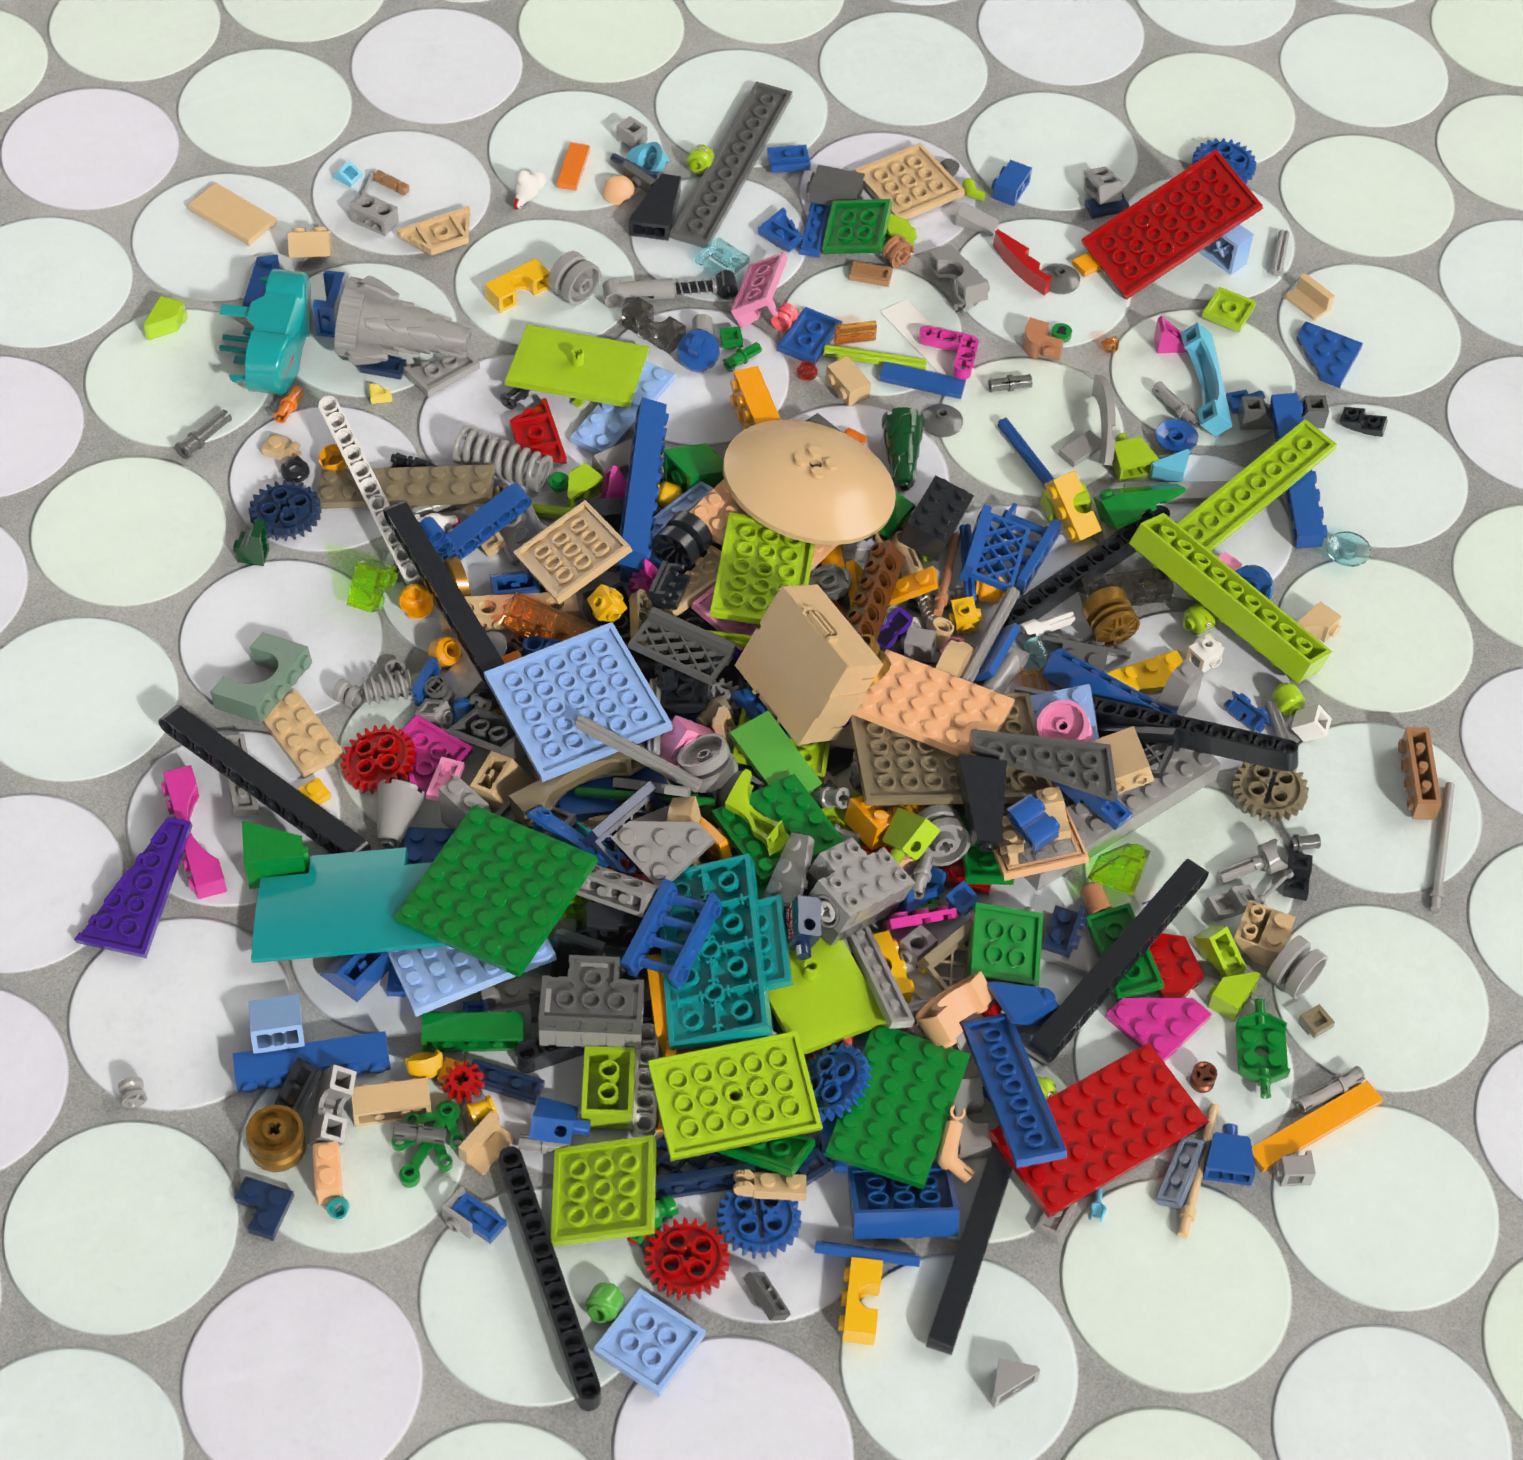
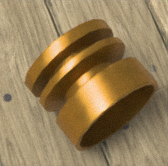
[1082,586,1140,646]

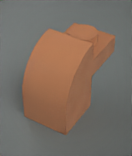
[1023,317,1064,360]

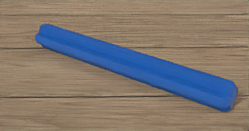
[998,417,1055,488]
[959,524,977,602]

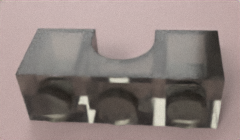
[622,297,686,354]

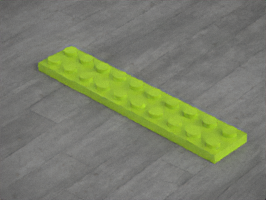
[1177,419,1337,552]

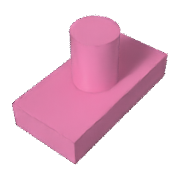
[426,757,465,802]

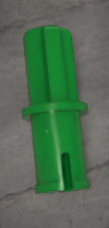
[723,342,762,371]

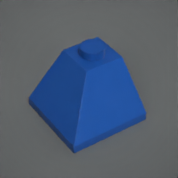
[987,982,1059,1026]

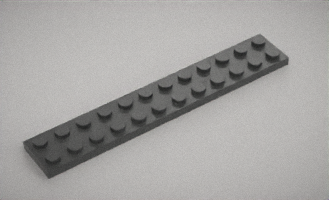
[670,81,792,249]

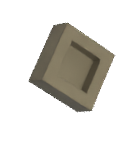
[1299,1004,1335,1038]

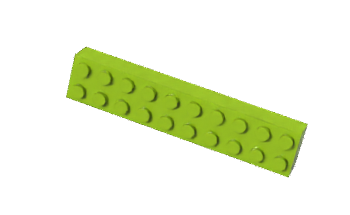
[1129,513,1333,684]

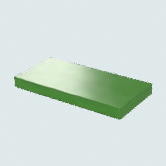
[729,711,823,794]

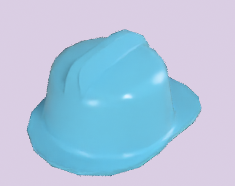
[626,142,670,174]

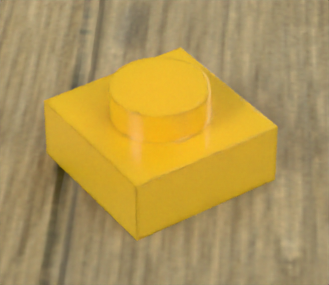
[298,777,331,805]

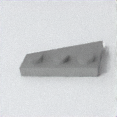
[403,352,480,397]
[762,832,815,906]

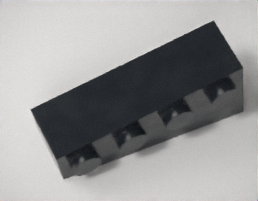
[576,902,661,955]

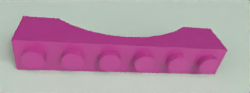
[161,765,227,899]

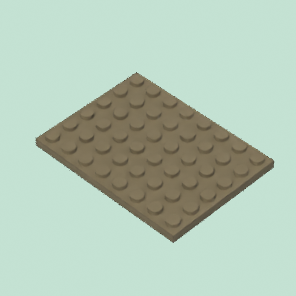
[849,693,1053,806]

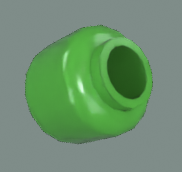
[585,1283,624,1323]

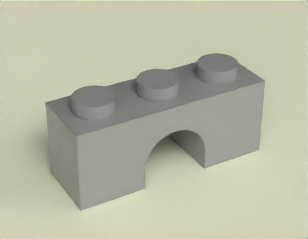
[307,1064,357,1146]
[948,1078,992,1160]

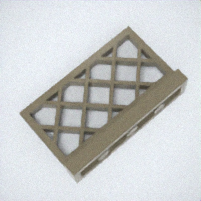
[916,901,995,991]

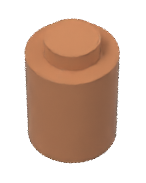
[1080,882,1112,915]

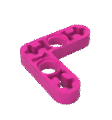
[918,326,979,380]

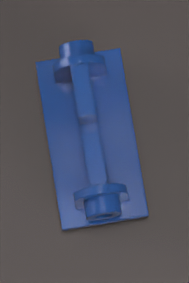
[1224,691,1271,733]

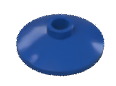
[1155,419,1198,453]

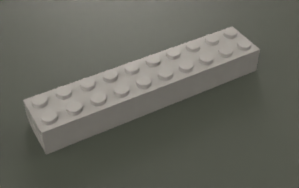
[1013,748,1221,891]

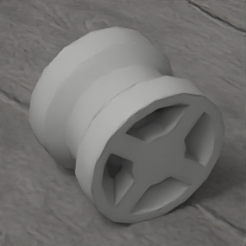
[118,1077,147,1108]

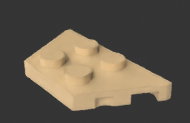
[397,206,470,256]

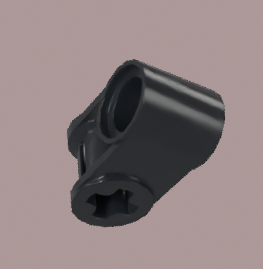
[655,649,681,692]

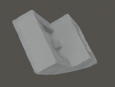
[1204,884,1261,921]

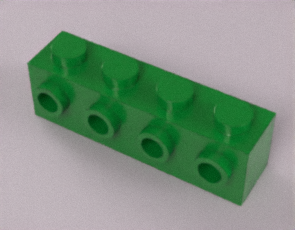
[421,1010,524,1052]

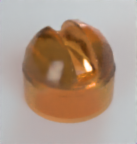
[1101,336,1119,353]

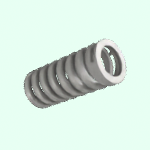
[452,426,553,493]

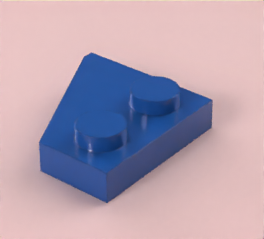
[758,208,802,252]

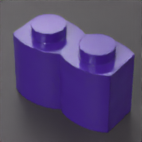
[877,607,913,650]

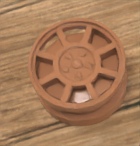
[882,235,914,268]

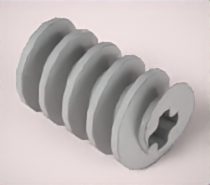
[363,670,412,705]

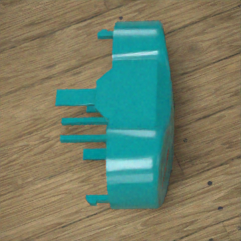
[219,269,311,395]

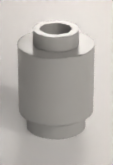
[692,314,713,335]

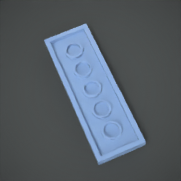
[570,361,675,454]

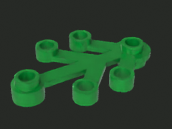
[391,1101,465,1188]

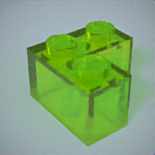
[346,559,398,613]

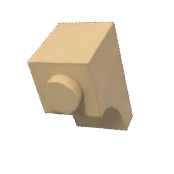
[1297,601,1342,642]
[1036,786,1072,841]

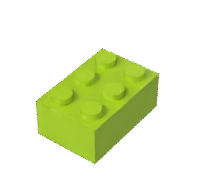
[581,1046,636,1130]

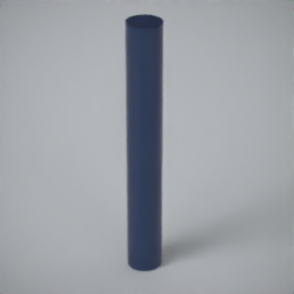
[610,153,657,180]

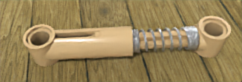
[892,531,954,649]

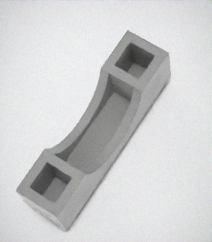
[929,244,990,306]

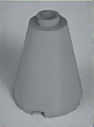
[377,779,425,849]

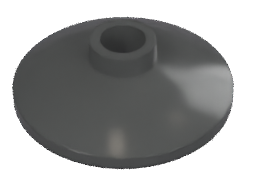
[1042,264,1080,294]
[922,404,963,437]

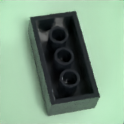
[899,475,974,562]

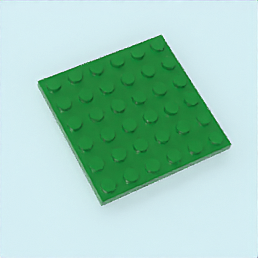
[393,805,598,978]

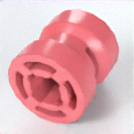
[771,303,799,332]

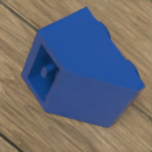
[489,570,540,595]
[320,952,390,1002]

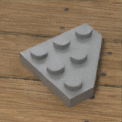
[611,821,716,886]

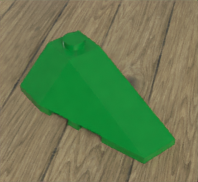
[1093,483,1186,530]

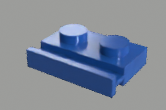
[767,145,811,173]

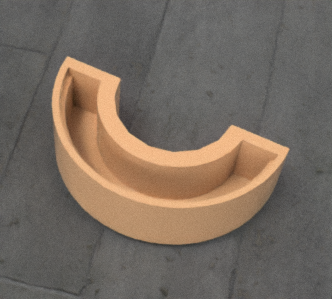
[915,971,995,1048]

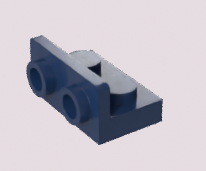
[1041,905,1087,958]

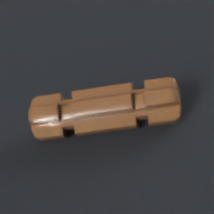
[374,170,410,195]

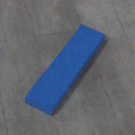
[799,202,831,258]
[879,362,966,399]
[814,1240,921,1267]

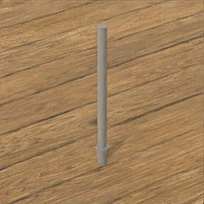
[1429,782,1455,912]

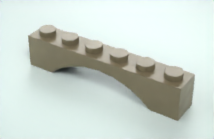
[509,743,647,828]

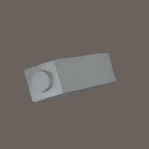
[1158,659,1204,716]

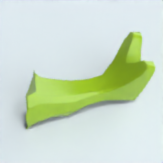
[725,769,789,857]

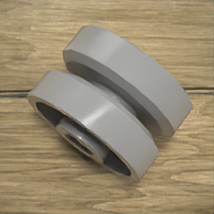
[548,251,601,305]
[677,733,738,793]
[918,804,971,867]
[1267,935,1328,999]

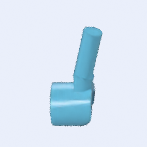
[1088,1188,1107,1222]

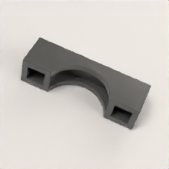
[1238,395,1329,429]

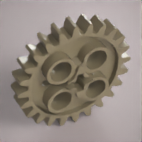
[1231,762,1309,823]

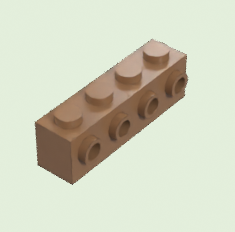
[1398,727,1442,820]

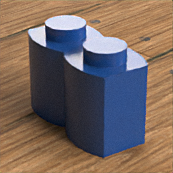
[1006,794,1060,852]

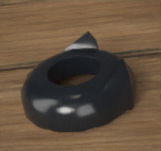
[281,455,310,483]

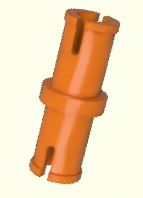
[273,385,304,423]

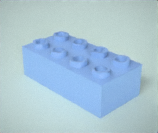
[1198,225,1254,275]

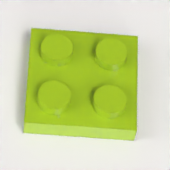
[1202,286,1257,333]

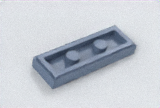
[1155,1137,1207,1209]

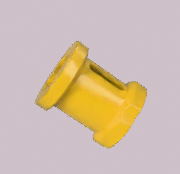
[465,1095,498,1126]

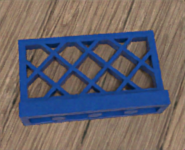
[958,504,1031,592]

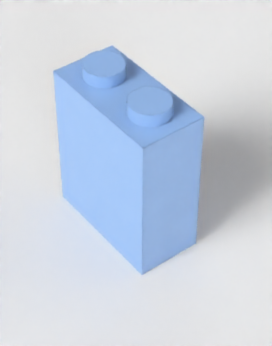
[249,994,305,1054]

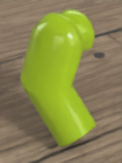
[962,178,987,202]

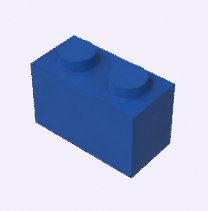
[991,160,1032,206]

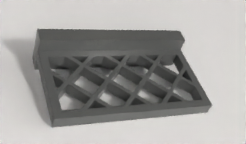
[627,607,736,685]

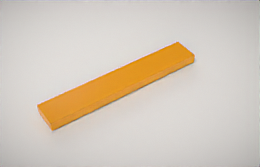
[1252,1080,1383,1173]

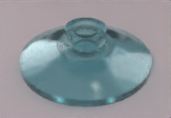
[1326,531,1371,567]

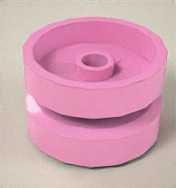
[1037,700,1093,742]

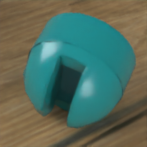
[327,1196,349,1219]

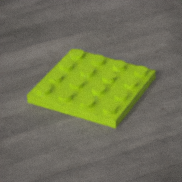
[551,1135,656,1247]

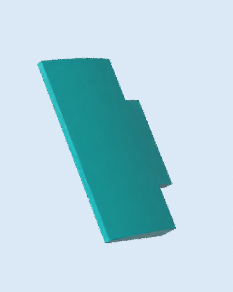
[251,847,447,963]
[660,853,793,1050]

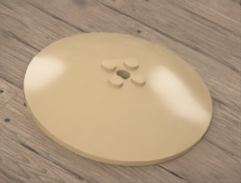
[723,420,896,545]

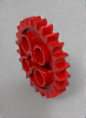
[340,724,417,795]
[644,1217,730,1301]

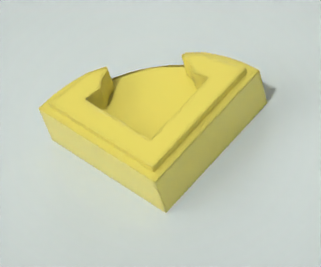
[368,383,392,404]

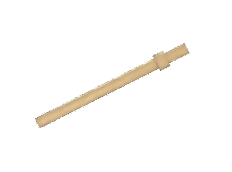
[1177,1103,1220,1239]

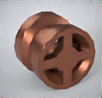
[1189,1061,1218,1093]

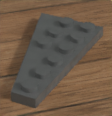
[969,729,1118,802]

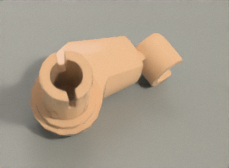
[938,1105,975,1184]

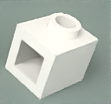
[1291,705,1331,742]

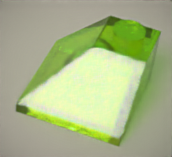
[1087,843,1151,895]

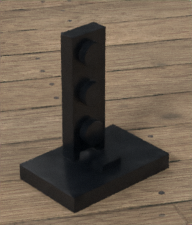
[550,902,605,977]

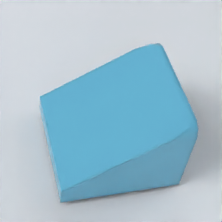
[333,160,364,187]

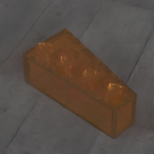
[498,592,599,641]

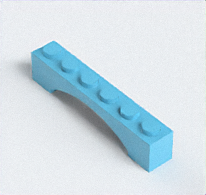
[1181,322,1233,437]

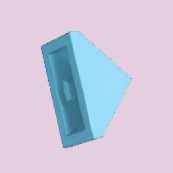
[1149,449,1190,482]

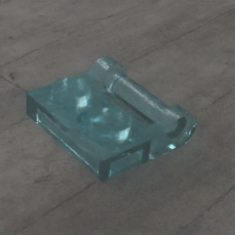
[695,238,750,274]

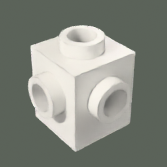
[1186,634,1224,673]

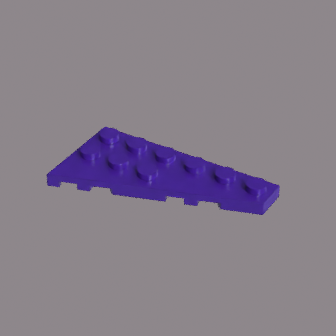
[74,817,193,958]

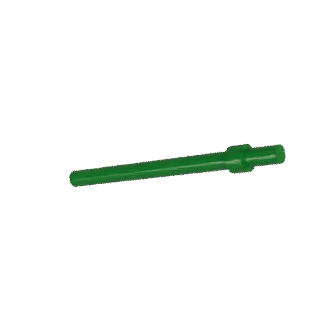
[575,787,717,808]

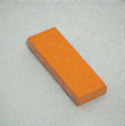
[557,142,590,191]

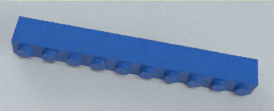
[617,397,669,570]

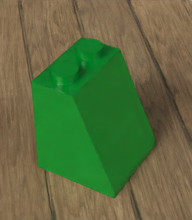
[663,443,724,494]
[242,821,310,889]

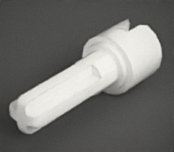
[1017,611,1076,646]

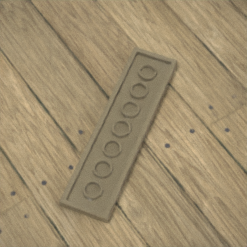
[317,464,495,509]

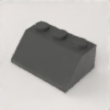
[447,706,527,761]

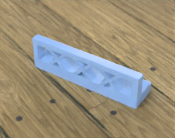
[650,481,714,544]

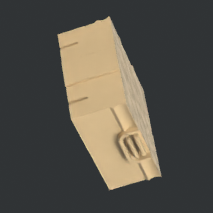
[735,584,883,746]

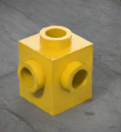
[586,584,627,623]
[949,596,982,634]

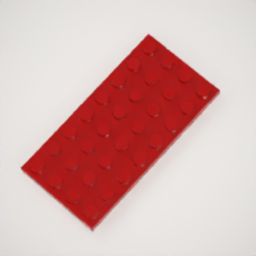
[1081,149,1263,300]
[989,1042,1209,1218]

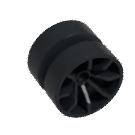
[652,511,712,572]

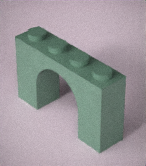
[210,632,312,723]

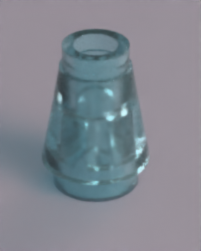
[1023,636,1050,671]

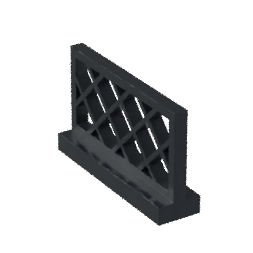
[1097,724,1182,779]

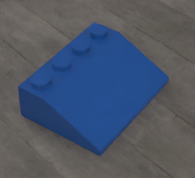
[847,1166,960,1240]

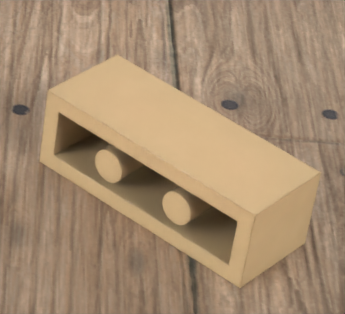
[351,1077,432,1127]

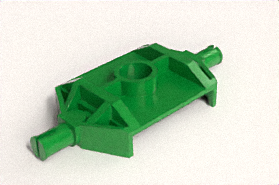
[1235,998,1290,1099]

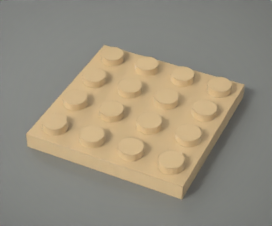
[854,143,965,220]
[513,500,632,604]

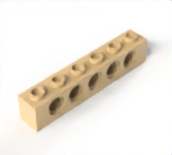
[439,592,579,633]

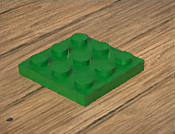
[822,199,892,254]
[967,902,1043,987]

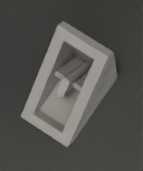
[991,1358,1040,1408]

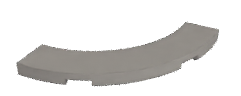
[1092,374,1116,466]
[612,777,691,797]

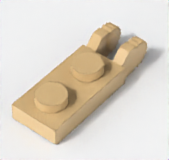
[733,1169,807,1201]

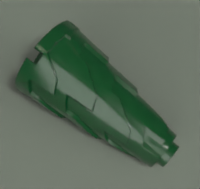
[882,407,924,491]

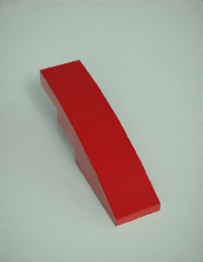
[993,229,1052,296]

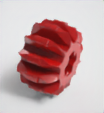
[441,1060,485,1104]

